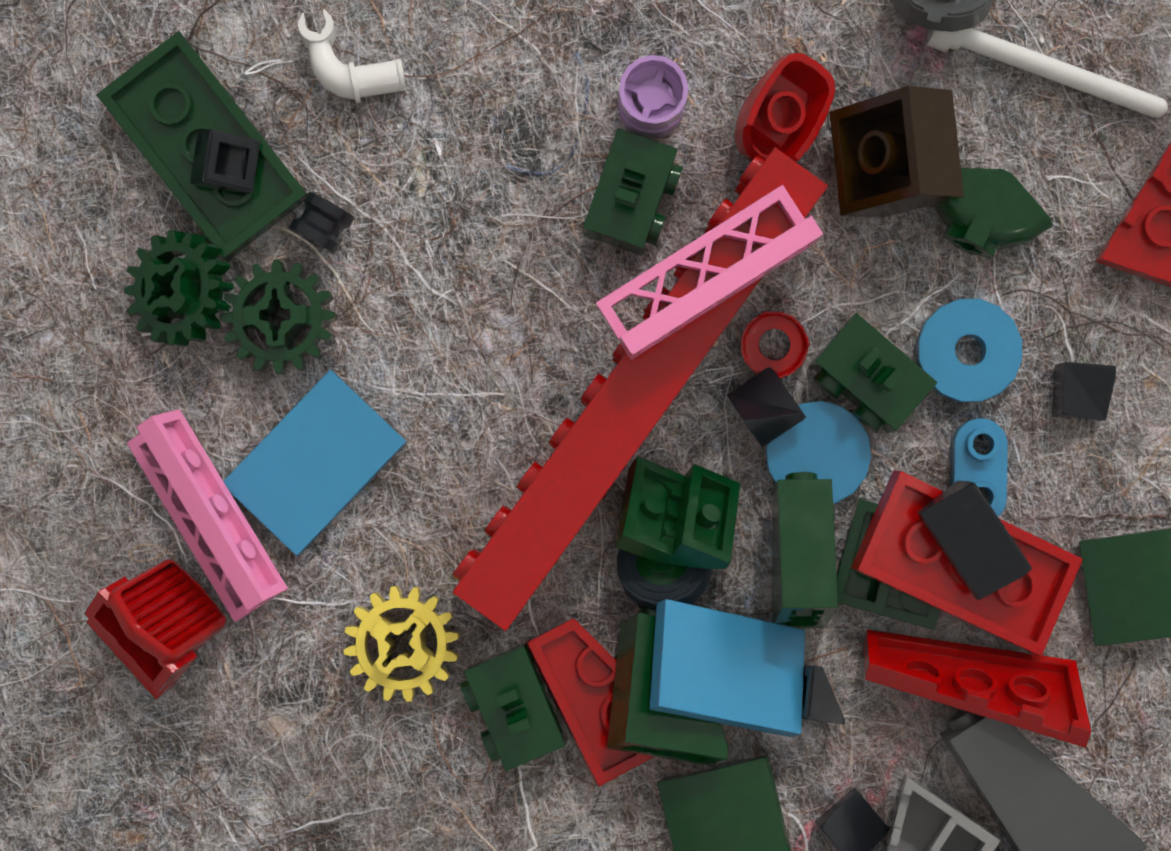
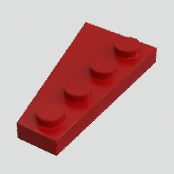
[1094,141,1171,287]
[863,629,1092,748]

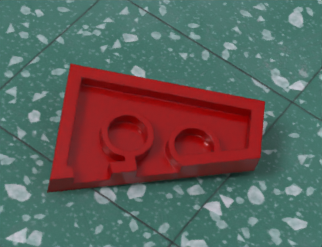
[525,618,654,787]

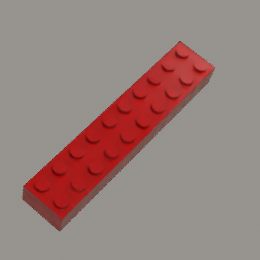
[452,148,828,631]

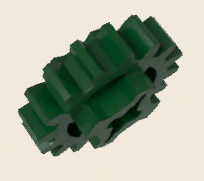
[124,230,234,347]
[220,259,338,375]

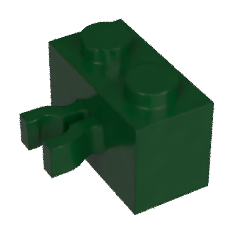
[583,128,683,256]
[808,313,938,433]
[460,643,566,771]

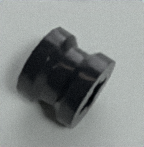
[288,192,355,255]

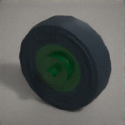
[617,549,712,611]

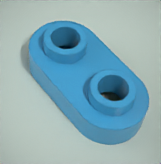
[950,418,1008,517]

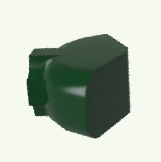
[934,168,1053,259]

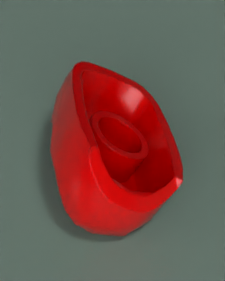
[733,53,835,162]

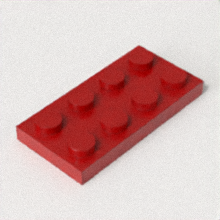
[851,470,1083,656]

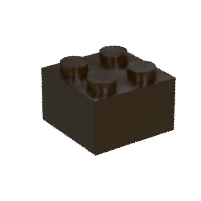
[829,86,964,218]

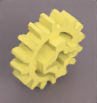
[343,585,460,702]

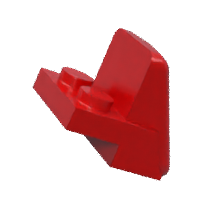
[84,559,227,700]

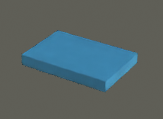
[224,369,408,556]
[649,599,805,737]

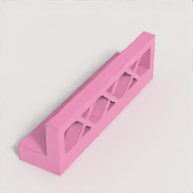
[596,185,824,360]
[127,409,288,622]

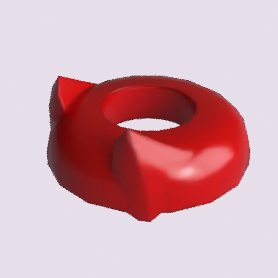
[741,310,810,379]

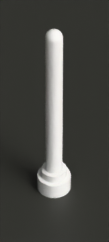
[925,28,1168,118]

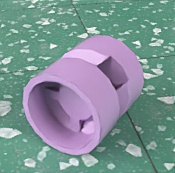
[618,55,688,140]

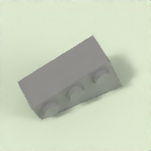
[885,774,1001,851]

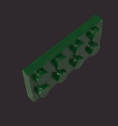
[96,31,307,261]

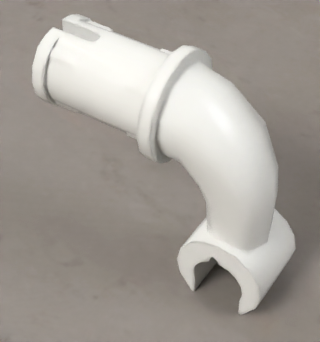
[298,9,407,104]

